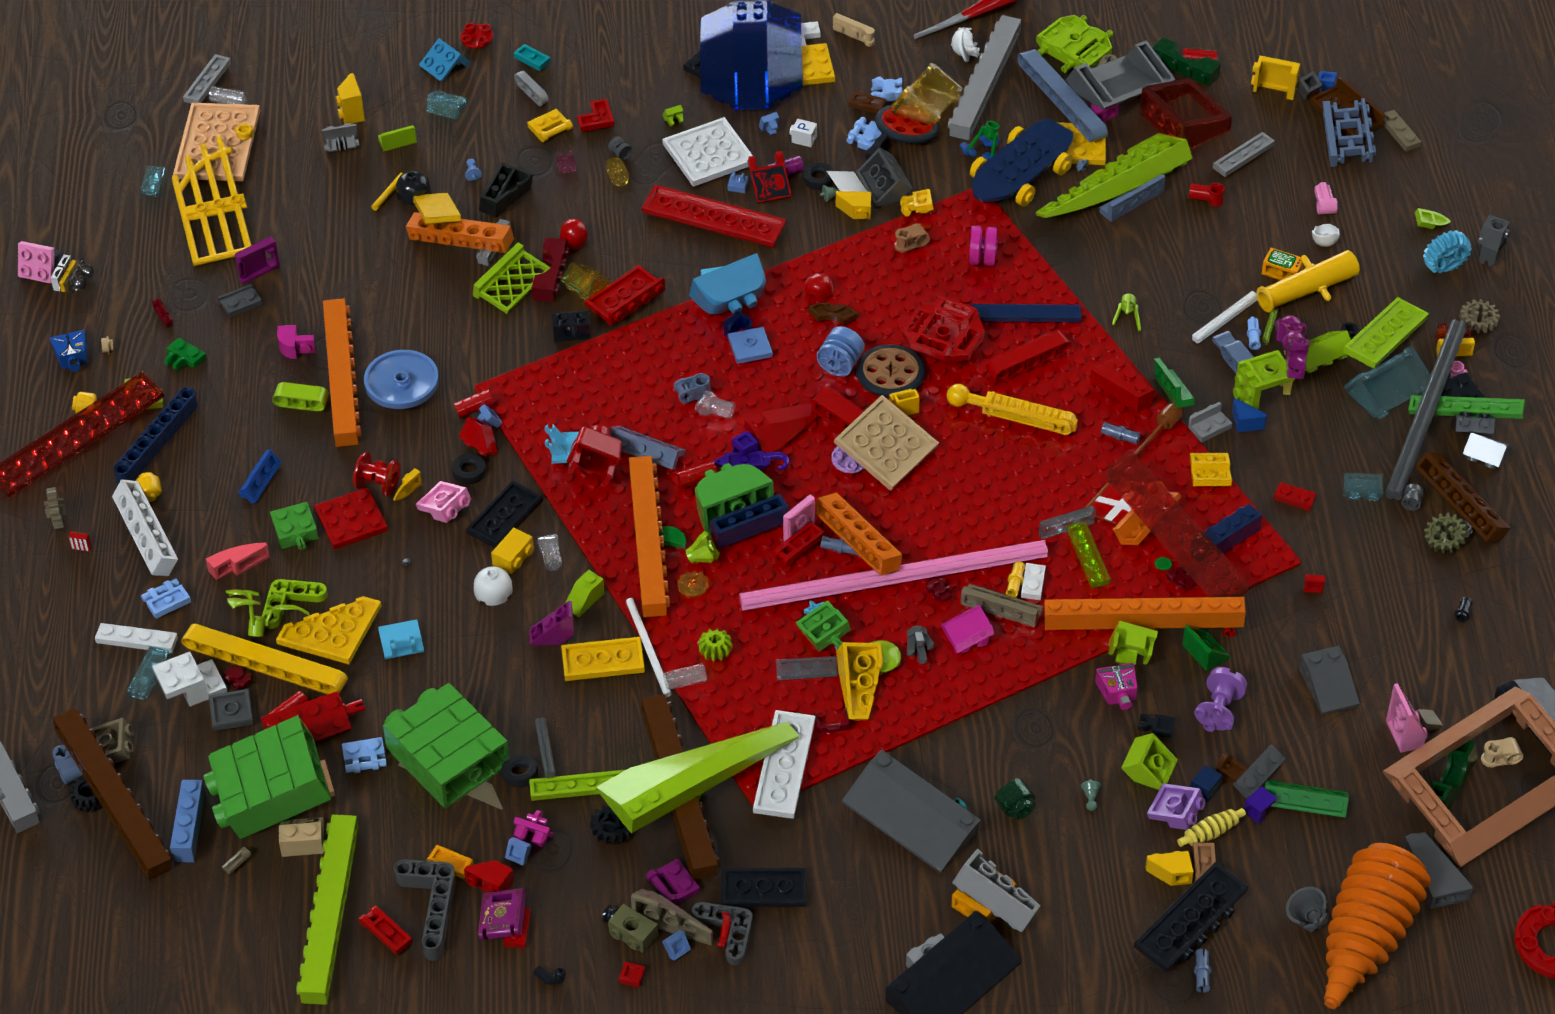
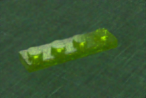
[1067,521,1111,588]

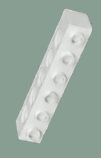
[112,480,178,576]

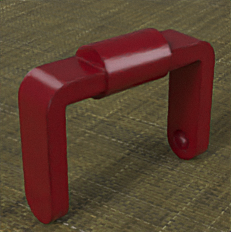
[814,708,849,733]

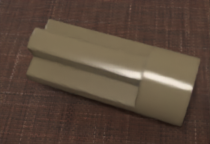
[222,847,251,875]

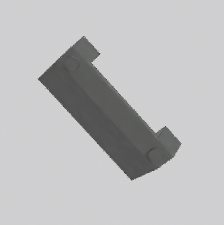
[1066,40,1176,110]
[842,749,981,873]

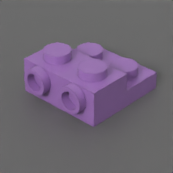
[1147,783,1205,830]

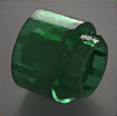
[994,778,1036,820]

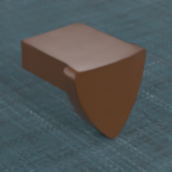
[1216,752,1247,784]

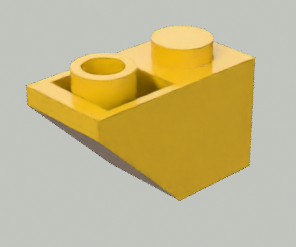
[1145,851,1194,886]

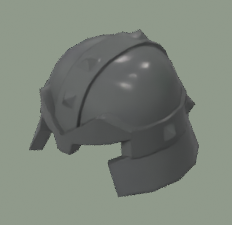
[1286,887,1329,932]

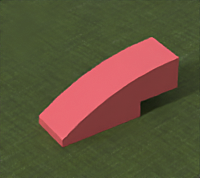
[206,543,270,580]

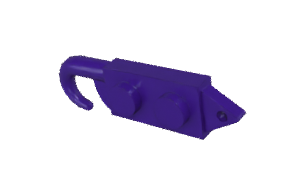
[713,451,790,470]

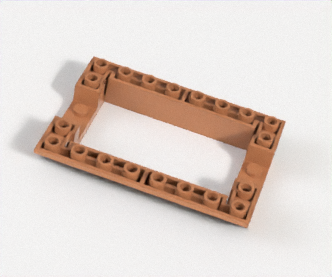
[1383,687,1555,869]

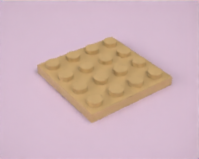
[834,395,939,491]

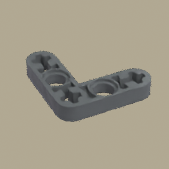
[692,902,752,965]

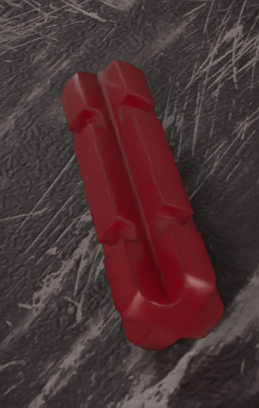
[152,298,174,327]

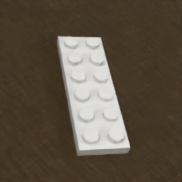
[753,710,815,819]

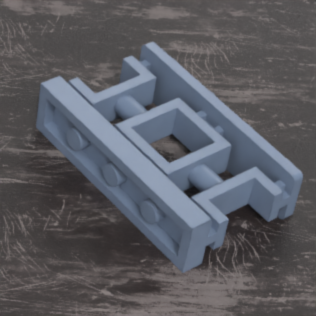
[1323,98,1376,167]

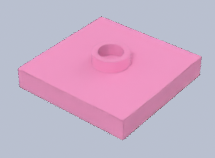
[783,495,815,541]

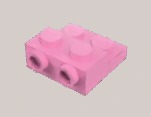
[416,481,472,523]

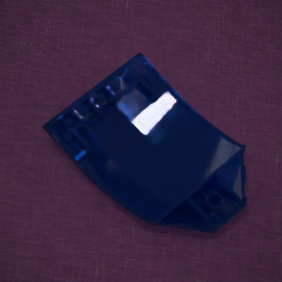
[700,0,803,110]

